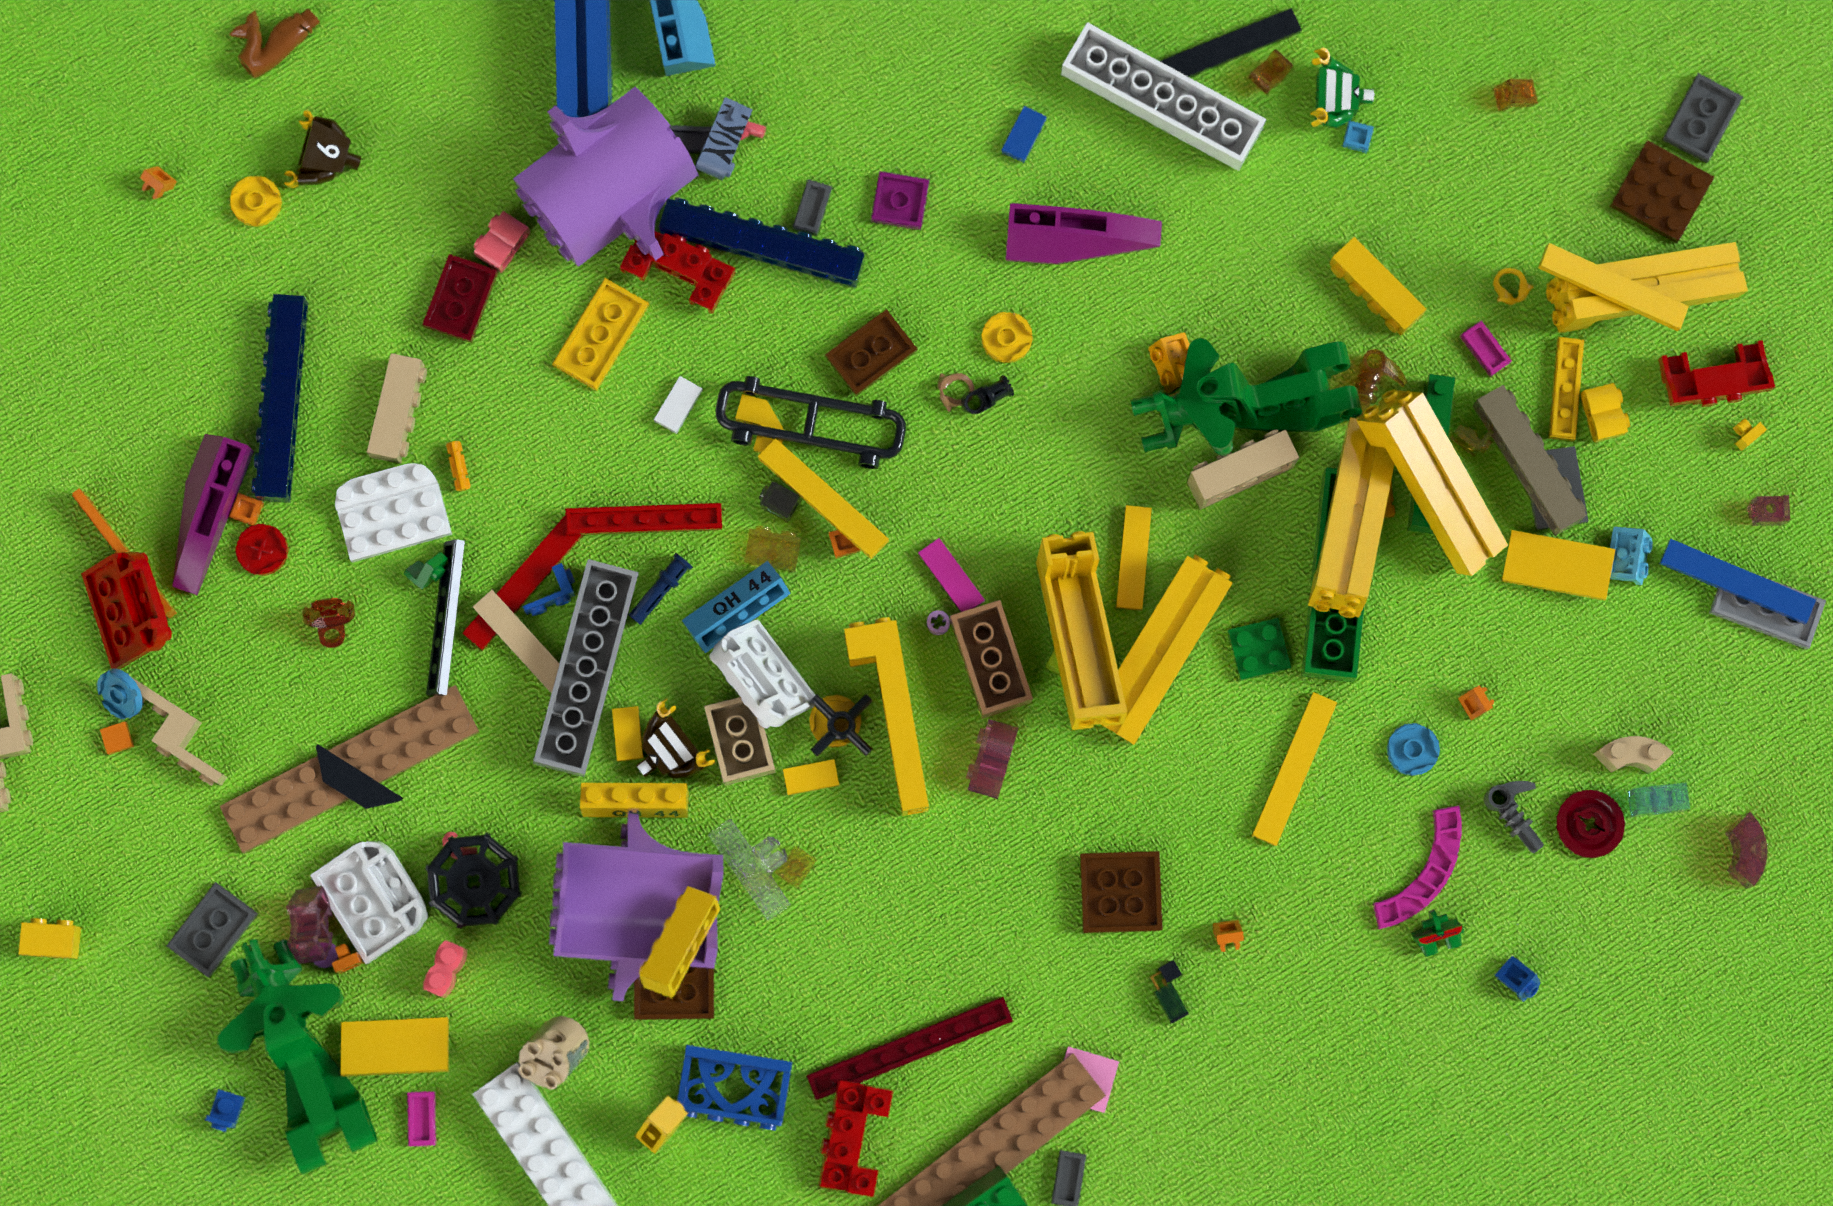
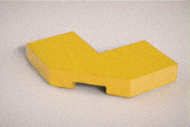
[735,394,784,453]

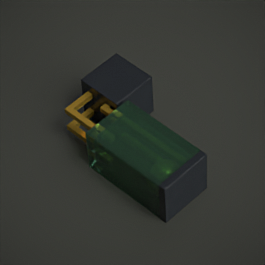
[1150,960,1189,1024]

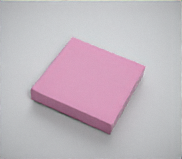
[1064,1046,1119,1113]

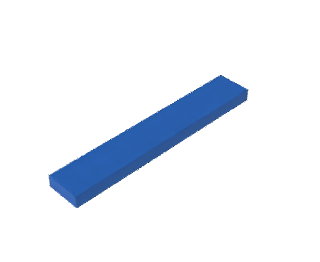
[1659,539,1816,625]

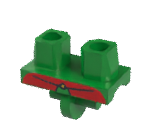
[1411,909,1465,957]

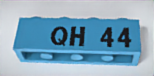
[682,561,791,653]

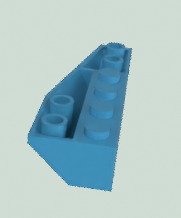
[650,0,716,76]

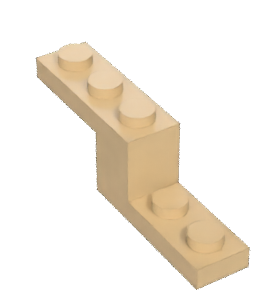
[0,674,33,812]
[133,678,227,786]

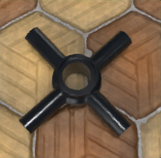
[810,694,873,757]

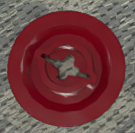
[1556,790,1625,858]

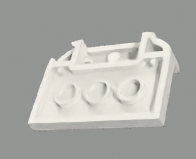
[335,463,452,563]
[710,619,815,728]
[310,841,428,964]

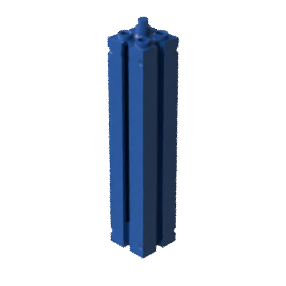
[555,0,612,118]

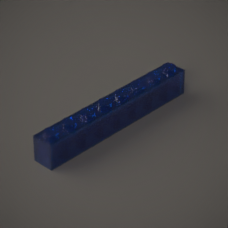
[659,197,865,288]
[252,294,308,503]

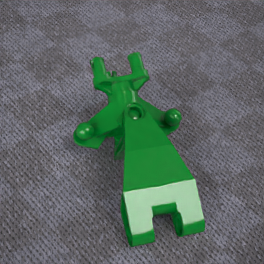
[1130,338,1362,456]
[217,939,378,1175]

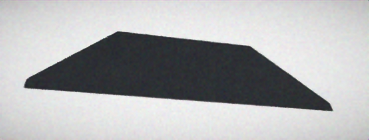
[316,744,403,809]

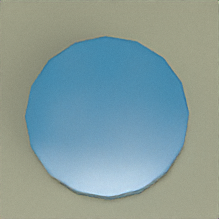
[97,669,143,719]
[1386,723,1440,776]

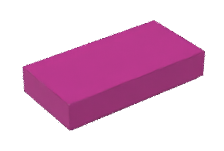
[1460,320,1512,377]
[407,1091,436,1146]

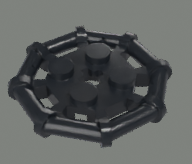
[425,833,522,929]

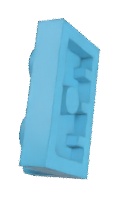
[1610,527,1653,585]

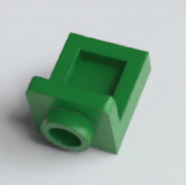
[403,552,448,590]

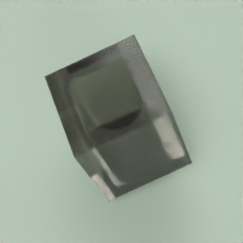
[759,481,801,523]

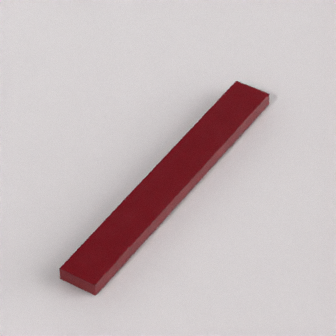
[806,996,1013,1101]

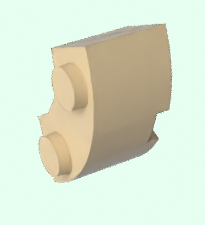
[1593,736,1673,774]

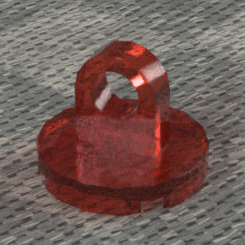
[302,598,356,648]

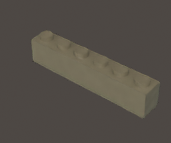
[1472,385,1587,536]

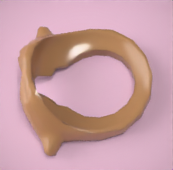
[937,373,974,412]

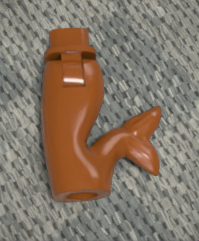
[230,8,320,79]

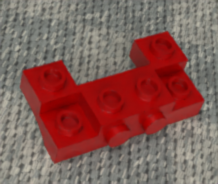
[619,231,736,314]
[1658,340,1775,407]
[818,1079,893,1197]

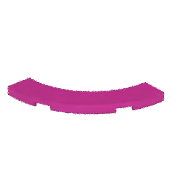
[1373,806,1462,930]

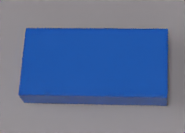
[1001,106,1047,163]

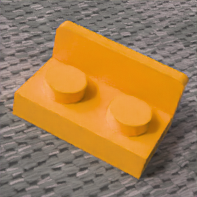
[1149,332,1190,394]

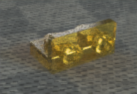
[744,526,801,572]

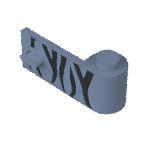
[695,97,753,180]

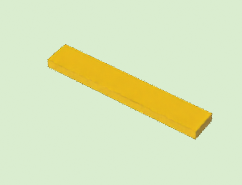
[1538,243,1689,331]
[758,438,889,559]
[1252,692,1337,846]

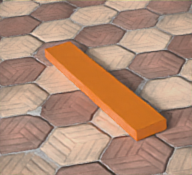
[72,488,177,618]

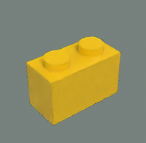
[18,918,81,959]
[635,1096,688,1154]

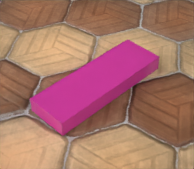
[918,538,985,612]

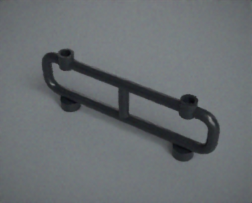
[715,376,906,469]

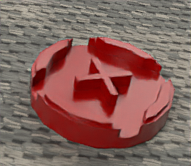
[235,524,289,576]

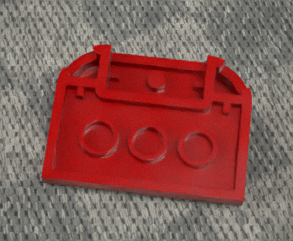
[81,551,172,669]

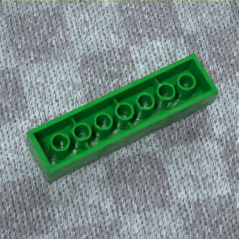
[1301,467,1364,683]

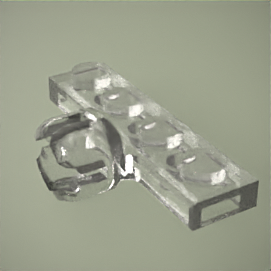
[708,819,791,921]

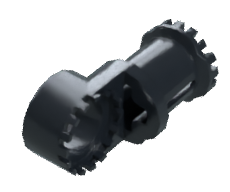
[961,375,1014,414]

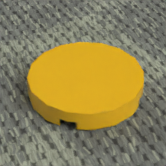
[230,176,282,227]
[981,312,1033,363]
[809,695,861,748]

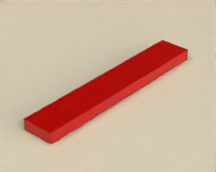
[565,503,722,535]
[463,516,583,651]

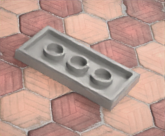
[1709,578,1826,650]

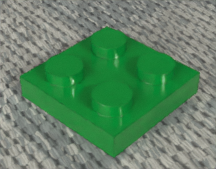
[1227,618,1291,681]

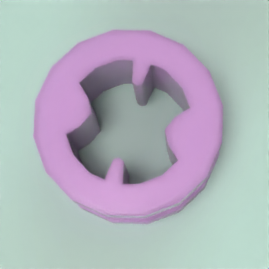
[927,610,950,635]

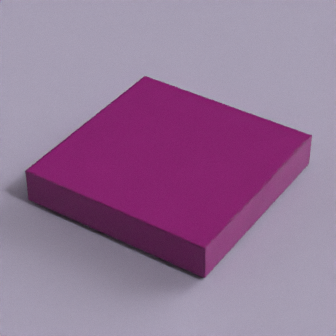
[871,171,930,230]

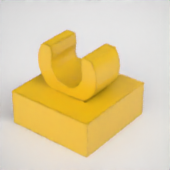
[1733,418,1767,451]

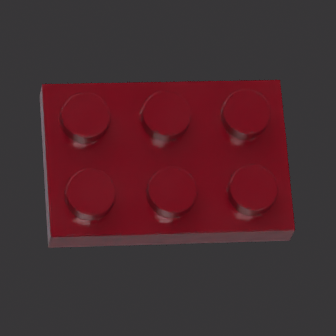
[422,254,498,343]

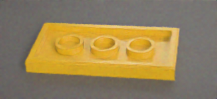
[552,278,649,391]
[1502,530,1616,601]
[341,1017,449,1077]

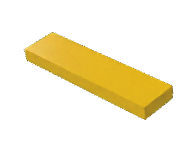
[1548,337,1584,441]
[1116,505,1152,611]

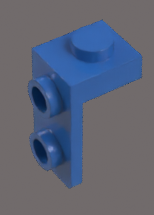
[523,563,575,616]

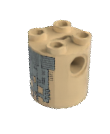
[519,1016,589,1090]

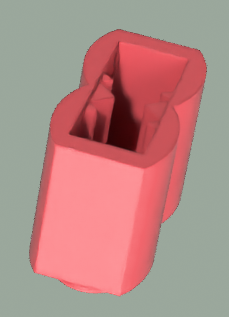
[474,211,530,273]
[423,940,467,998]

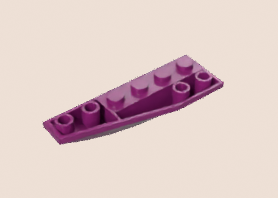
[1006,203,1162,265]
[172,434,254,596]

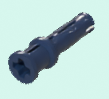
[628,553,693,625]

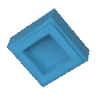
[1342,121,1374,153]

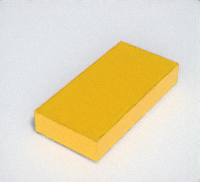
[612,706,644,762]
[783,759,839,796]

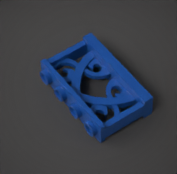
[677,1045,793,1131]

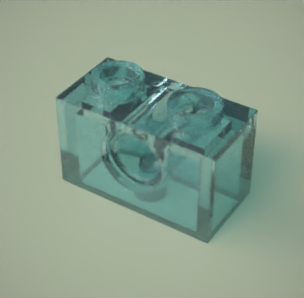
[1628,783,1690,817]

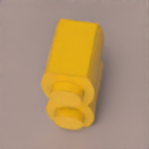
[1580,383,1630,443]

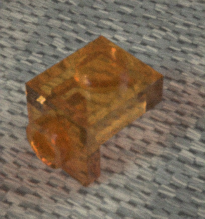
[1248,49,1293,95]
[1494,79,1538,111]

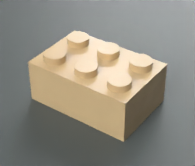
[704,697,776,786]

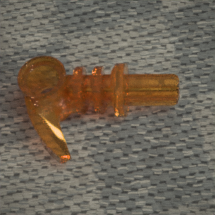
[1355,349,1407,419]

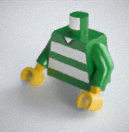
[1310,48,1374,128]

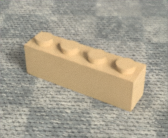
[367,353,427,464]

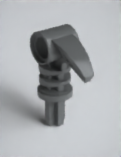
[1484,781,1544,853]

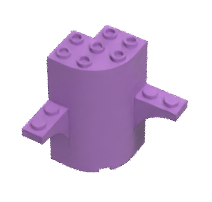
[513,87,699,267]
[549,813,723,1001]

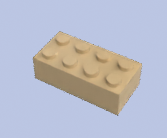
[1187,430,1299,510]

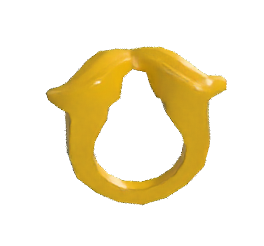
[1493,268,1534,305]

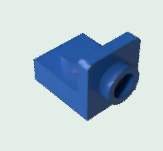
[1495,956,1540,1002]
[205,1089,246,1132]

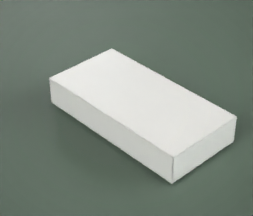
[654,376,703,434]

